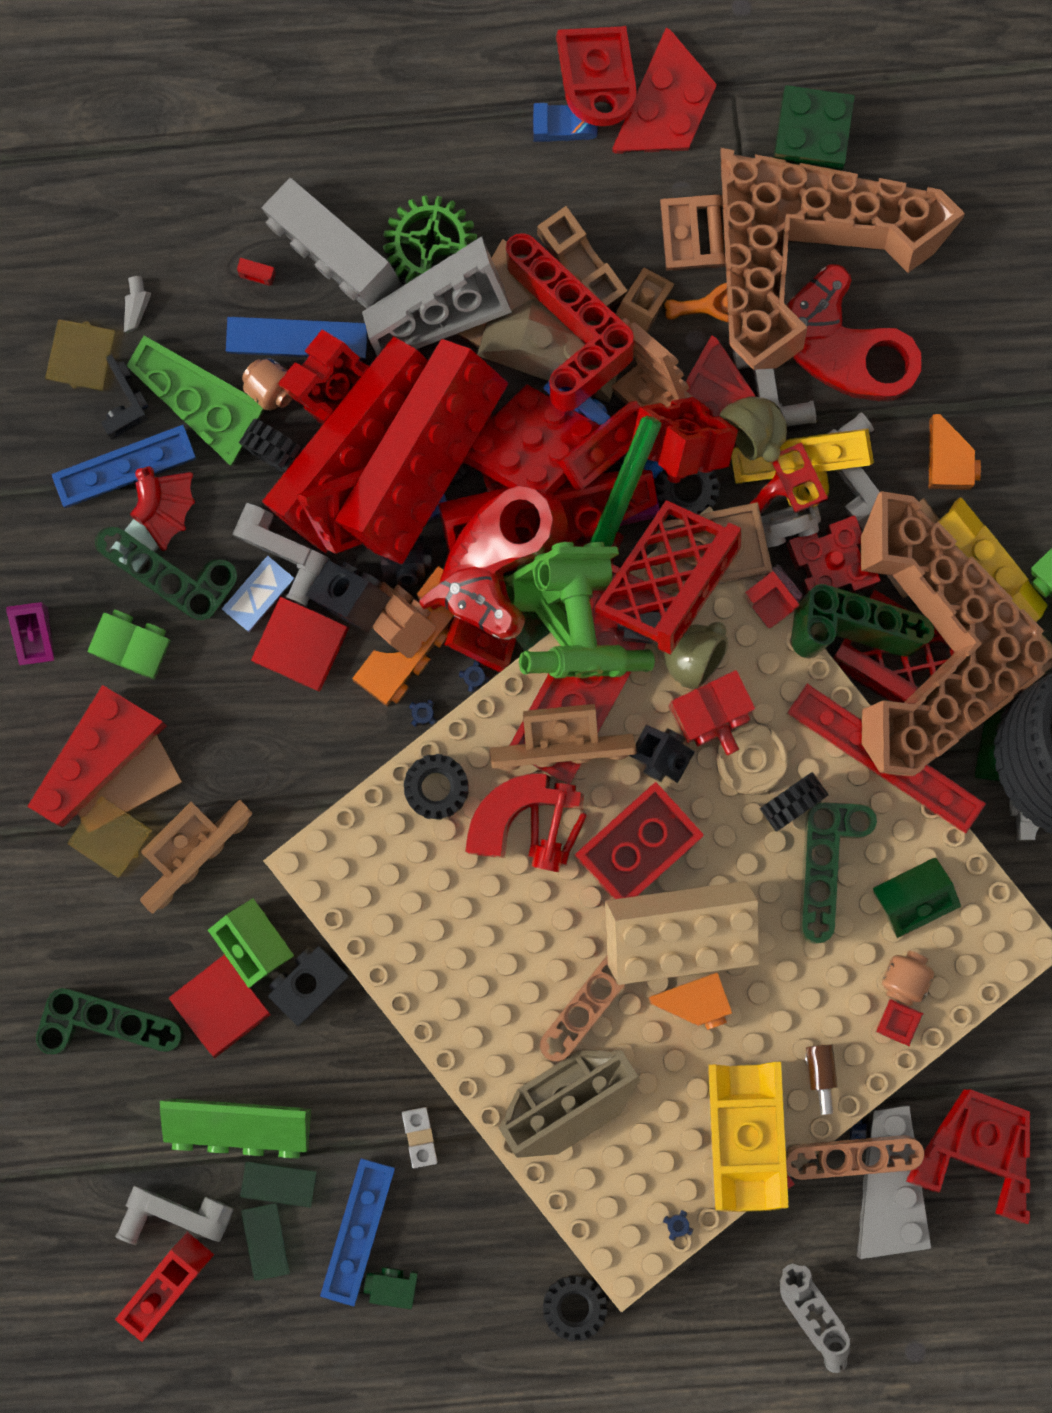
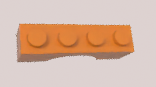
[352,566,454,707]

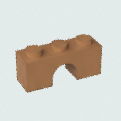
[537,206,628,310]

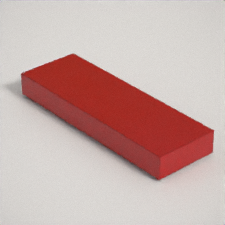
[557,401,640,491]

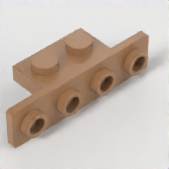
[490,704,636,771]
[140,800,253,914]

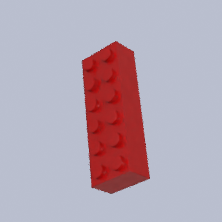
[262,336,428,553]
[334,339,509,564]

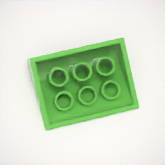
[160,1098,311,1158]

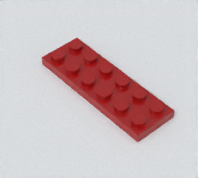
[509,563,672,784]

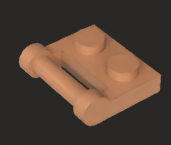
[660,195,726,271]

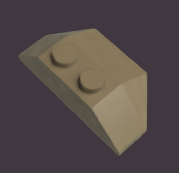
[477,299,618,402]
[499,1050,640,1158]

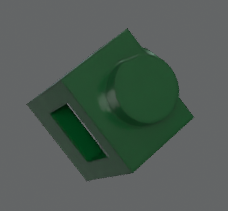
[364,1267,418,1310]

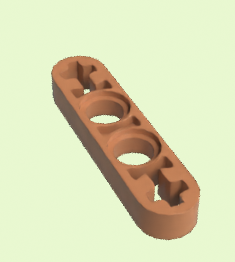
[540,955,625,1062]
[786,1135,924,1180]

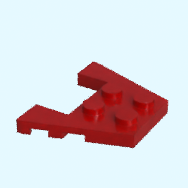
[906,1089,1030,1224]

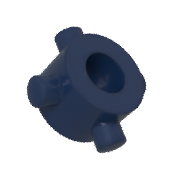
[459,661,490,692]
[409,700,436,727]
[850,1119,866,1140]
[663,1210,694,1241]

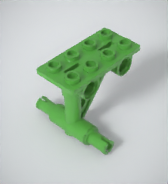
[503,542,655,678]

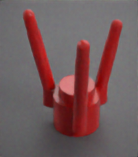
[528,791,587,873]

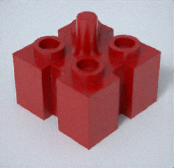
[278,330,369,425]
[631,397,738,483]
[786,515,881,595]
[668,670,755,755]

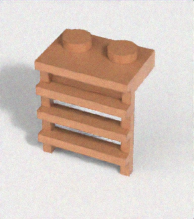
[612,318,692,407]

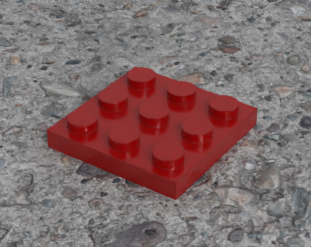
[463,385,601,495]

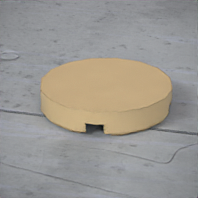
[716,723,788,795]

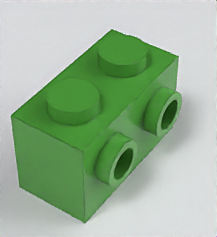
[208,898,294,988]

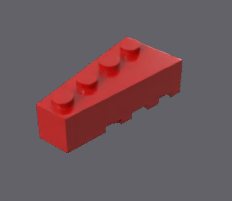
[27,685,167,828]

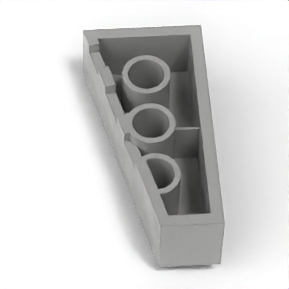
[262,178,403,309]
[362,237,512,356]
[857,1105,931,1259]

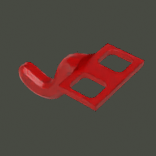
[749,442,828,514]

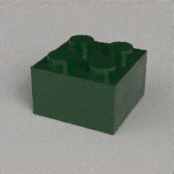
[773,85,855,171]

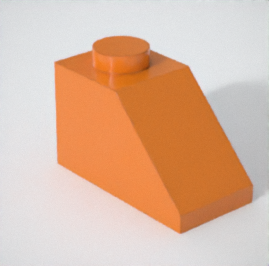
[928,414,981,490]
[648,972,732,1030]

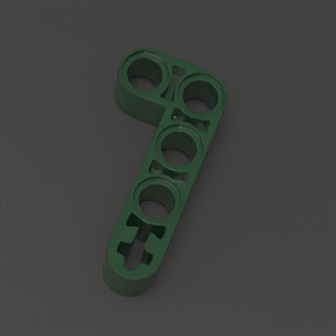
[95,527,237,620]
[791,584,934,659]
[800,802,877,944]
[36,988,184,1055]

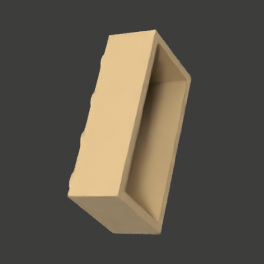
[605,881,759,985]

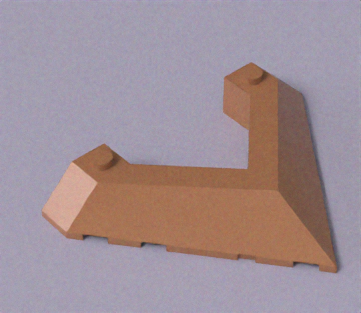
[720,148,965,370]
[861,491,1052,776]

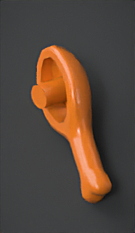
[664,283,729,322]

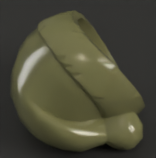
[720,396,787,463]
[664,622,728,689]

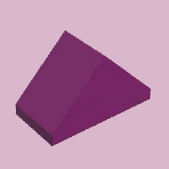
[6,602,54,665]

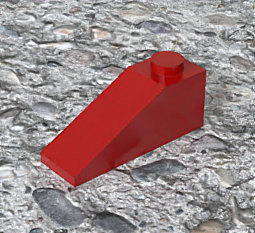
[115,1232,215,1342]

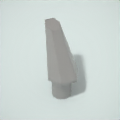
[124,276,151,333]

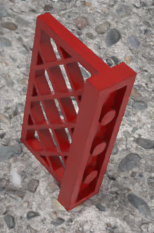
[595,500,741,655]
[833,590,955,703]

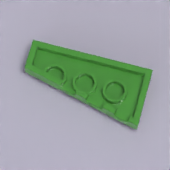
[127,336,264,466]

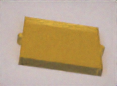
[45,319,115,391]
[67,795,152,878]

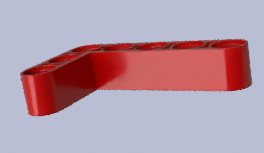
[506,233,634,412]

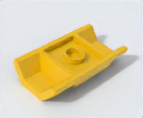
[937,497,1048,622]
[708,1062,789,1212]

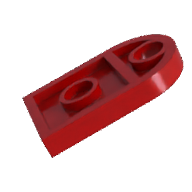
[556,26,637,126]

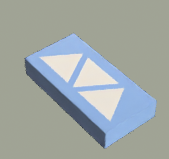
[222,556,295,632]

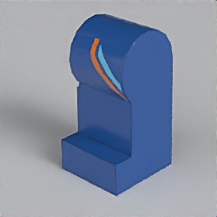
[533,103,598,142]

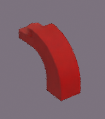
[465,774,584,858]

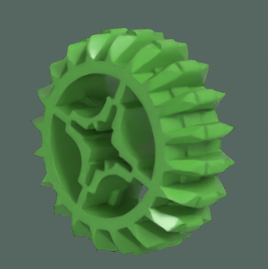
[383,196,477,284]

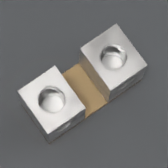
[402,1107,438,1168]

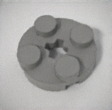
[761,506,821,547]

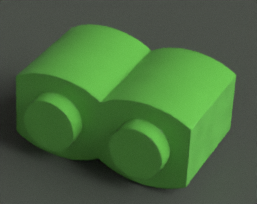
[87,610,171,680]

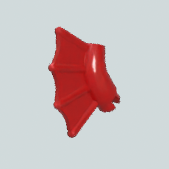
[130,466,195,551]

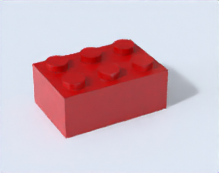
[574,782,704,899]

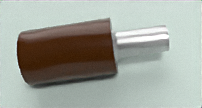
[805,1044,838,1115]

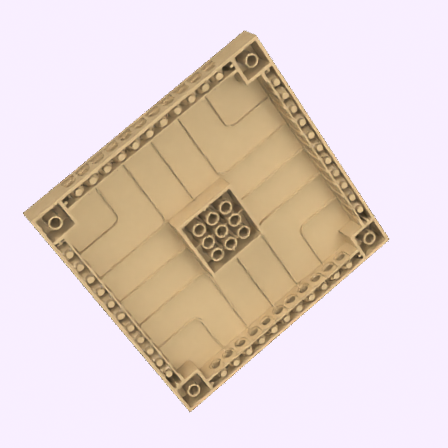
[263,506,1052,1312]

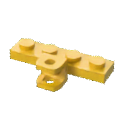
[731,428,874,507]

